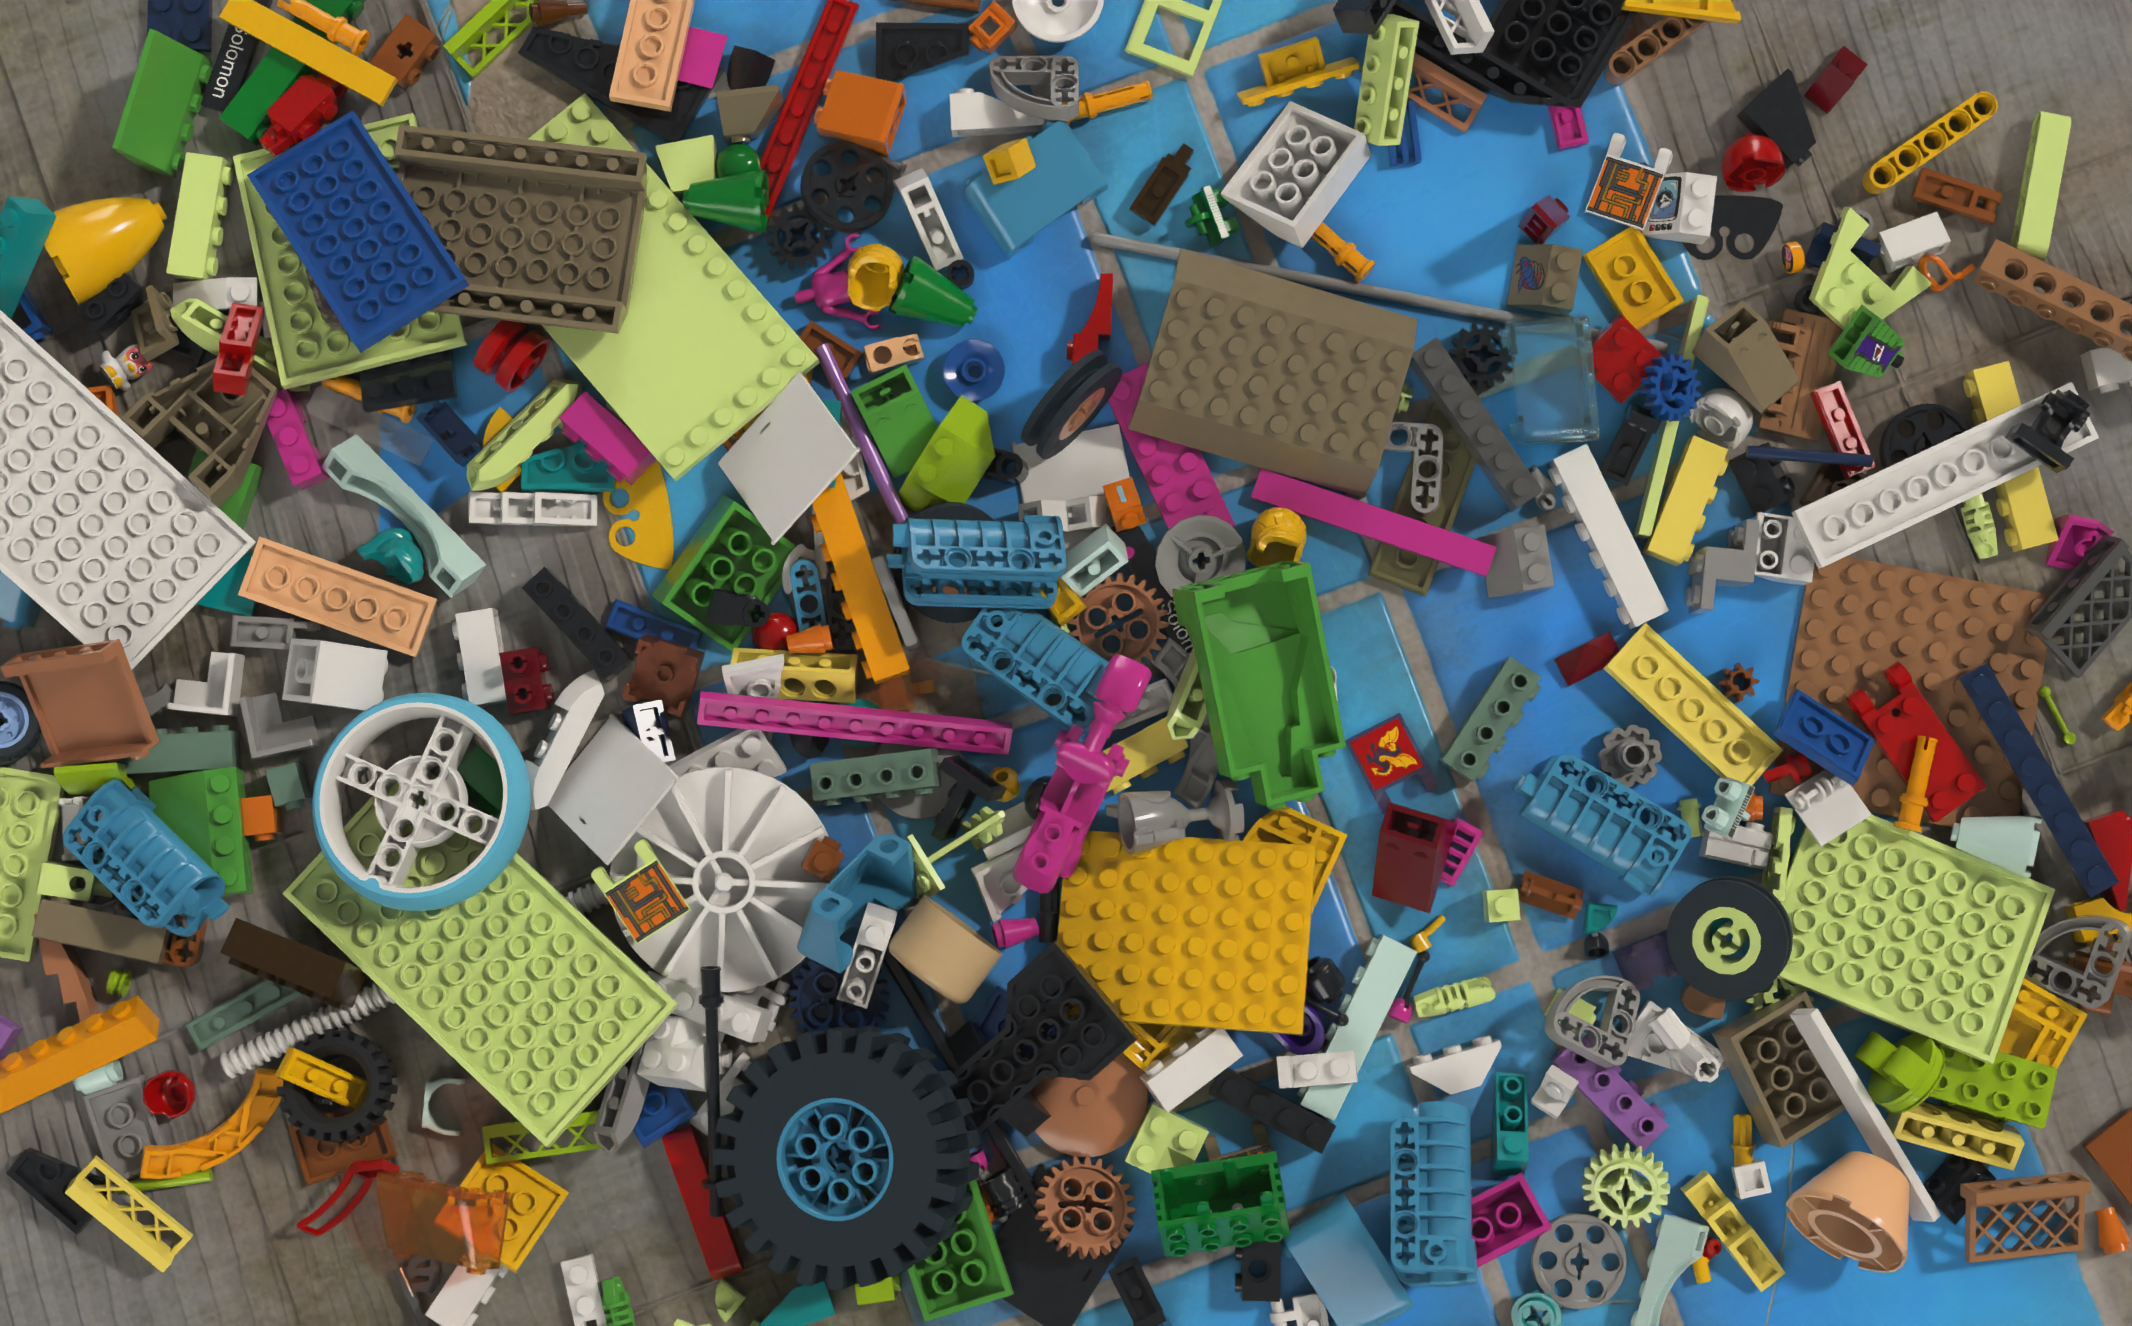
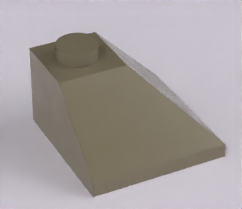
[716,85,784,144]

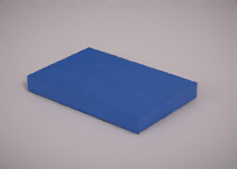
[1773,688,1876,786]

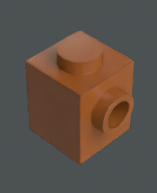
[801,835,845,882]

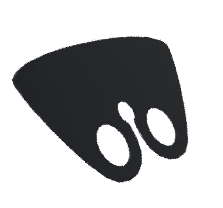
[1682,195,1783,260]

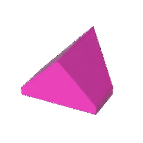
[2046,514,2114,571]

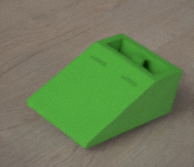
[850,364,938,479]

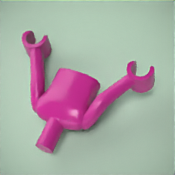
[794,233,882,331]

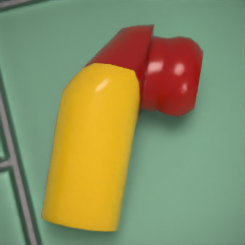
[1692,1237,1721,1284]

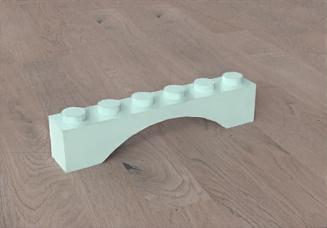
[322,434,486,598]
[1631,1214,1710,1326]

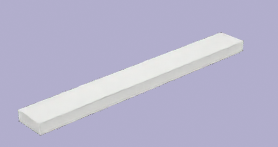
[1790,1008,1941,1222]

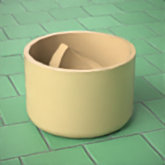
[888,895,1003,1004]

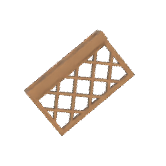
[1960,1172,2091,1263]

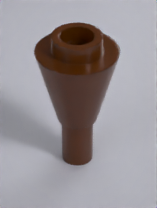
[529,0,588,28]

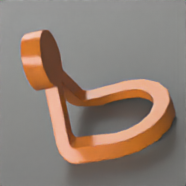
[1918,254,1977,293]

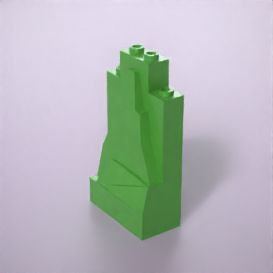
[1172,560,1346,810]

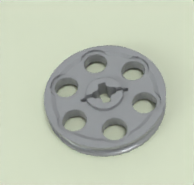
[1531,1213,1627,1309]

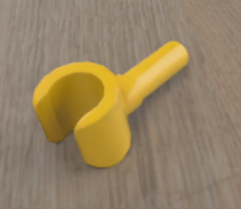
[1410,915,1446,953]

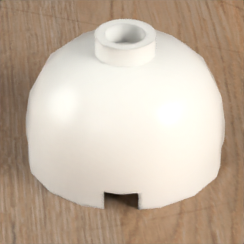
[1689,388,1753,450]

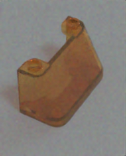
[375,1171,511,1275]

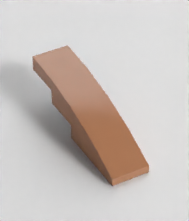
[34,914,100,1022]

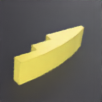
[1680,1169,1786,1293]

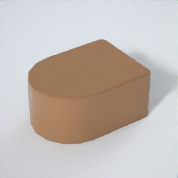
[1680,983,1726,1020]

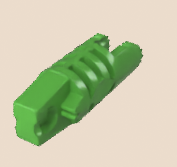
[601,1276,636,1326]

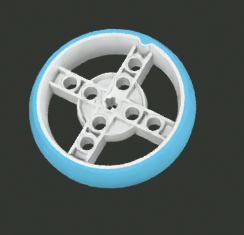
[312,693,531,911]

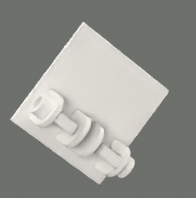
[1785,769,1872,847]

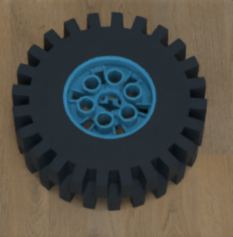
[713,1026,980,1290]

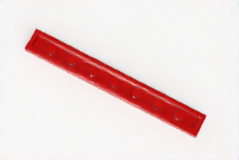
[760,0,859,225]

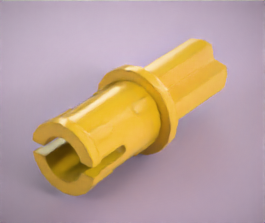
[1730,1113,1756,1166]

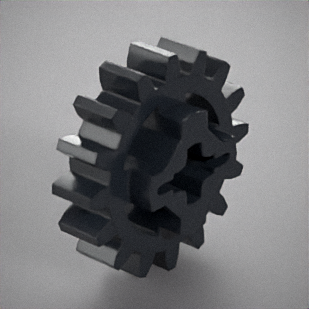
[766,203,833,272]
[1448,322,1516,390]

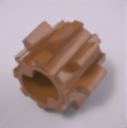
[1718,663,1760,702]

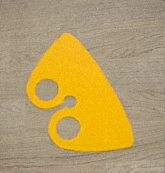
[603,460,674,569]

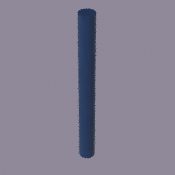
[1746,445,1873,467]

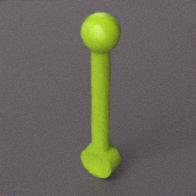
[2038,686,2076,745]

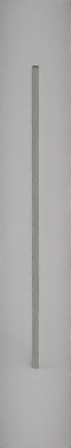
[1092,232,1668,354]

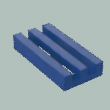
[1388,100,1422,166]

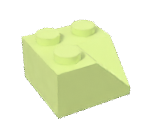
[1124,1101,1209,1174]

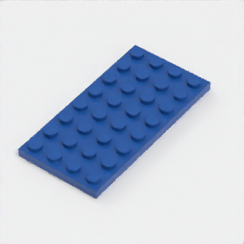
[247,110,469,353]

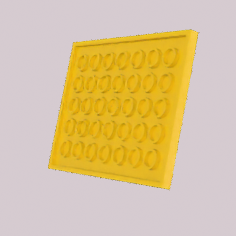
[1057,831,1316,1035]

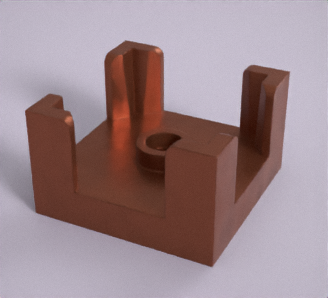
[622,633,705,717]

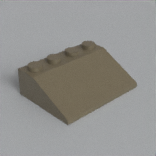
[1713,991,1846,1149]

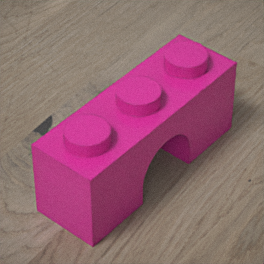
[266,389,330,490]

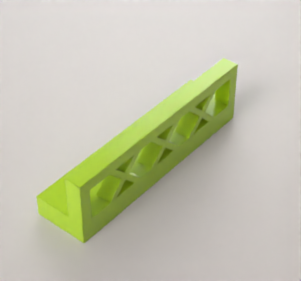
[443,0,534,79]
[482,1109,602,1164]

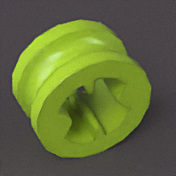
[106,967,132,997]

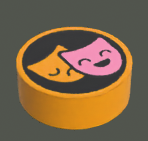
[1781,241,1805,274]

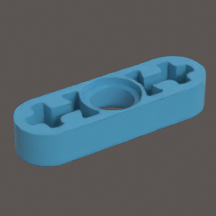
[790,558,826,632]

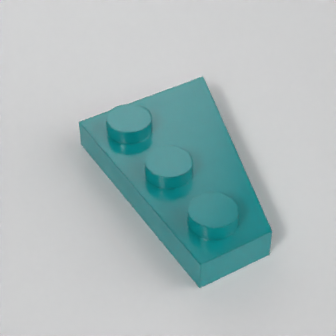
[521,441,616,492]

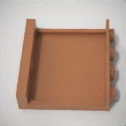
[0,639,160,768]

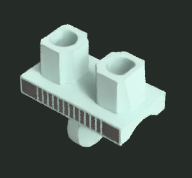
[1701,777,1755,839]

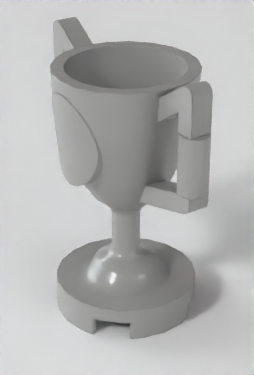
[1105,779,1244,855]

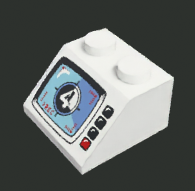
[1642,172,1717,245]

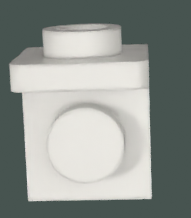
[1531,1065,1579,1119]

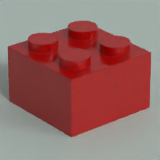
[1574,315,1662,404]

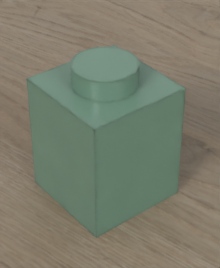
[265,762,313,811]

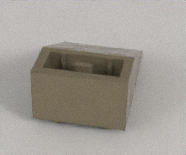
[1692,301,1800,413]

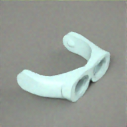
[422,1077,465,1136]

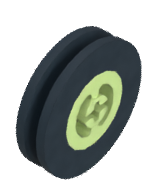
[1667,876,1793,1000]

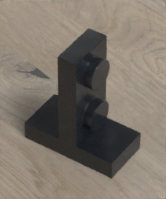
[1599,401,1661,486]
[931,755,1007,841]
[1108,1257,1172,1326]

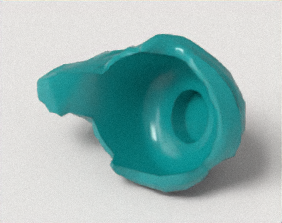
[357,528,425,585]

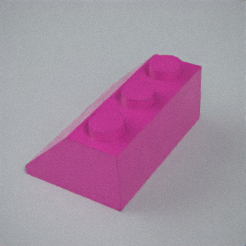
[1472,1173,1552,1268]

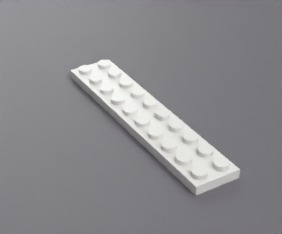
[1791,382,2099,569]

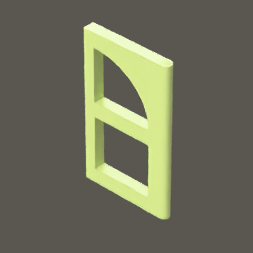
[1124,0,1223,78]

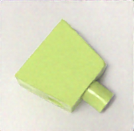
[655,135,717,198]
[36,861,116,902]

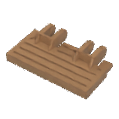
[1749,308,1843,443]

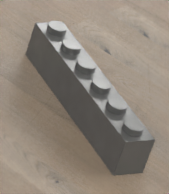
[1409,337,1542,513]

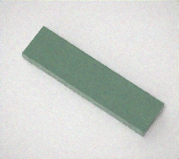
[185,979,303,1052]

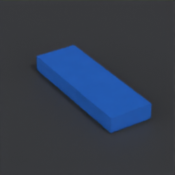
[605,599,703,650]

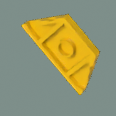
[1621,0,1741,24]

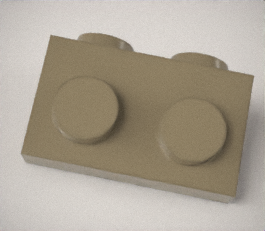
[130,285,179,362]

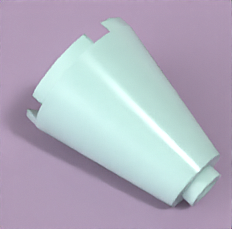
[1950,815,2042,878]

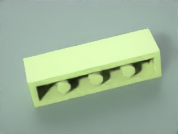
[166,152,233,281]

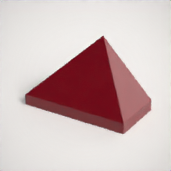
[1554,631,1619,687]

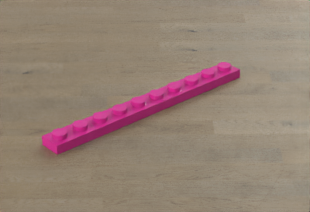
[697,691,1013,755]

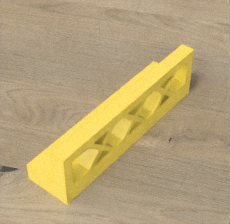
[65,1155,193,1273]

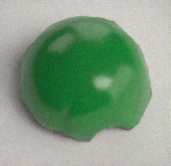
[715,144,761,178]

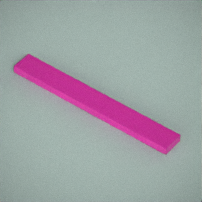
[1251,468,1497,577]

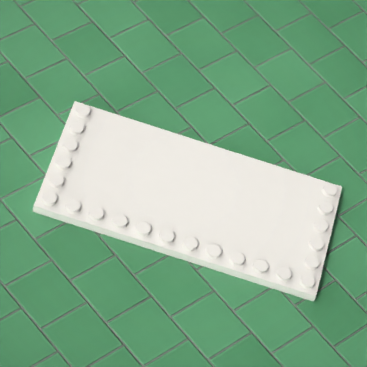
[0,310,256,670]

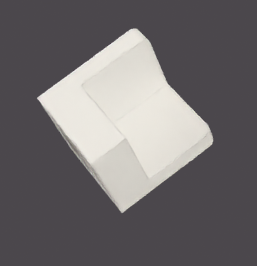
[1731,1158,1772,1199]

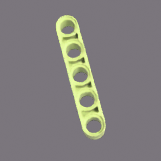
[2010,111,2071,262]

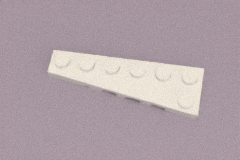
[668,728,787,778]

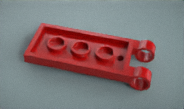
[1846,661,1987,822]

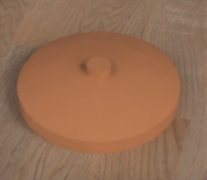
[1029,1053,1148,1157]

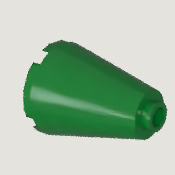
[683,170,769,233]
[888,255,978,328]

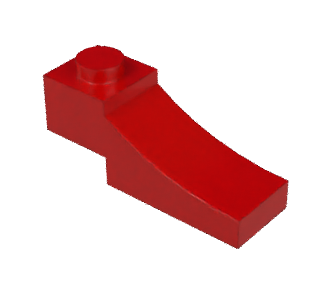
[1066,273,1113,366]
[213,303,264,396]

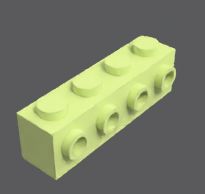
[1354,14,1419,146]

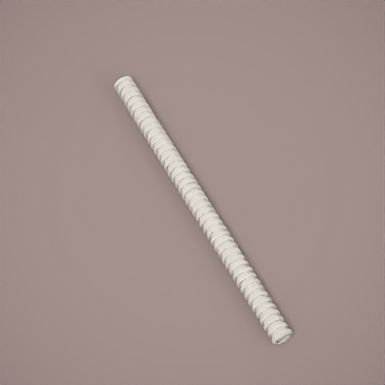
[220,883,610,1079]

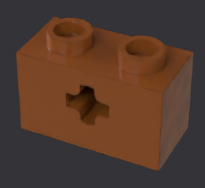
[369,13,442,91]

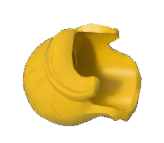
[847,244,904,312]
[1246,507,1307,567]

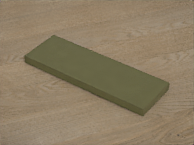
[1367,402,1476,597]

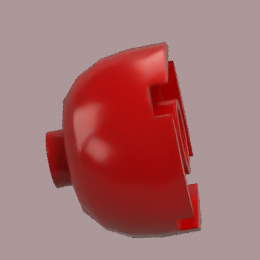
[1722,133,1785,192]

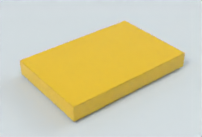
[1582,227,1684,330]

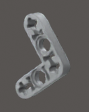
[1384,422,1445,515]

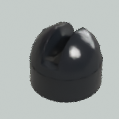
[1584,932,1610,958]

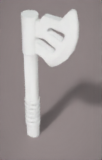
[782,504,828,594]

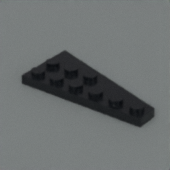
[518,26,724,143]

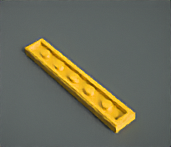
[219,0,398,107]

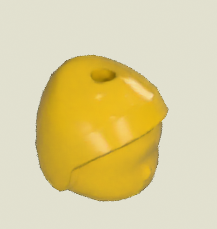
[990,767,1021,802]

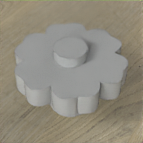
[1597,724,1662,788]

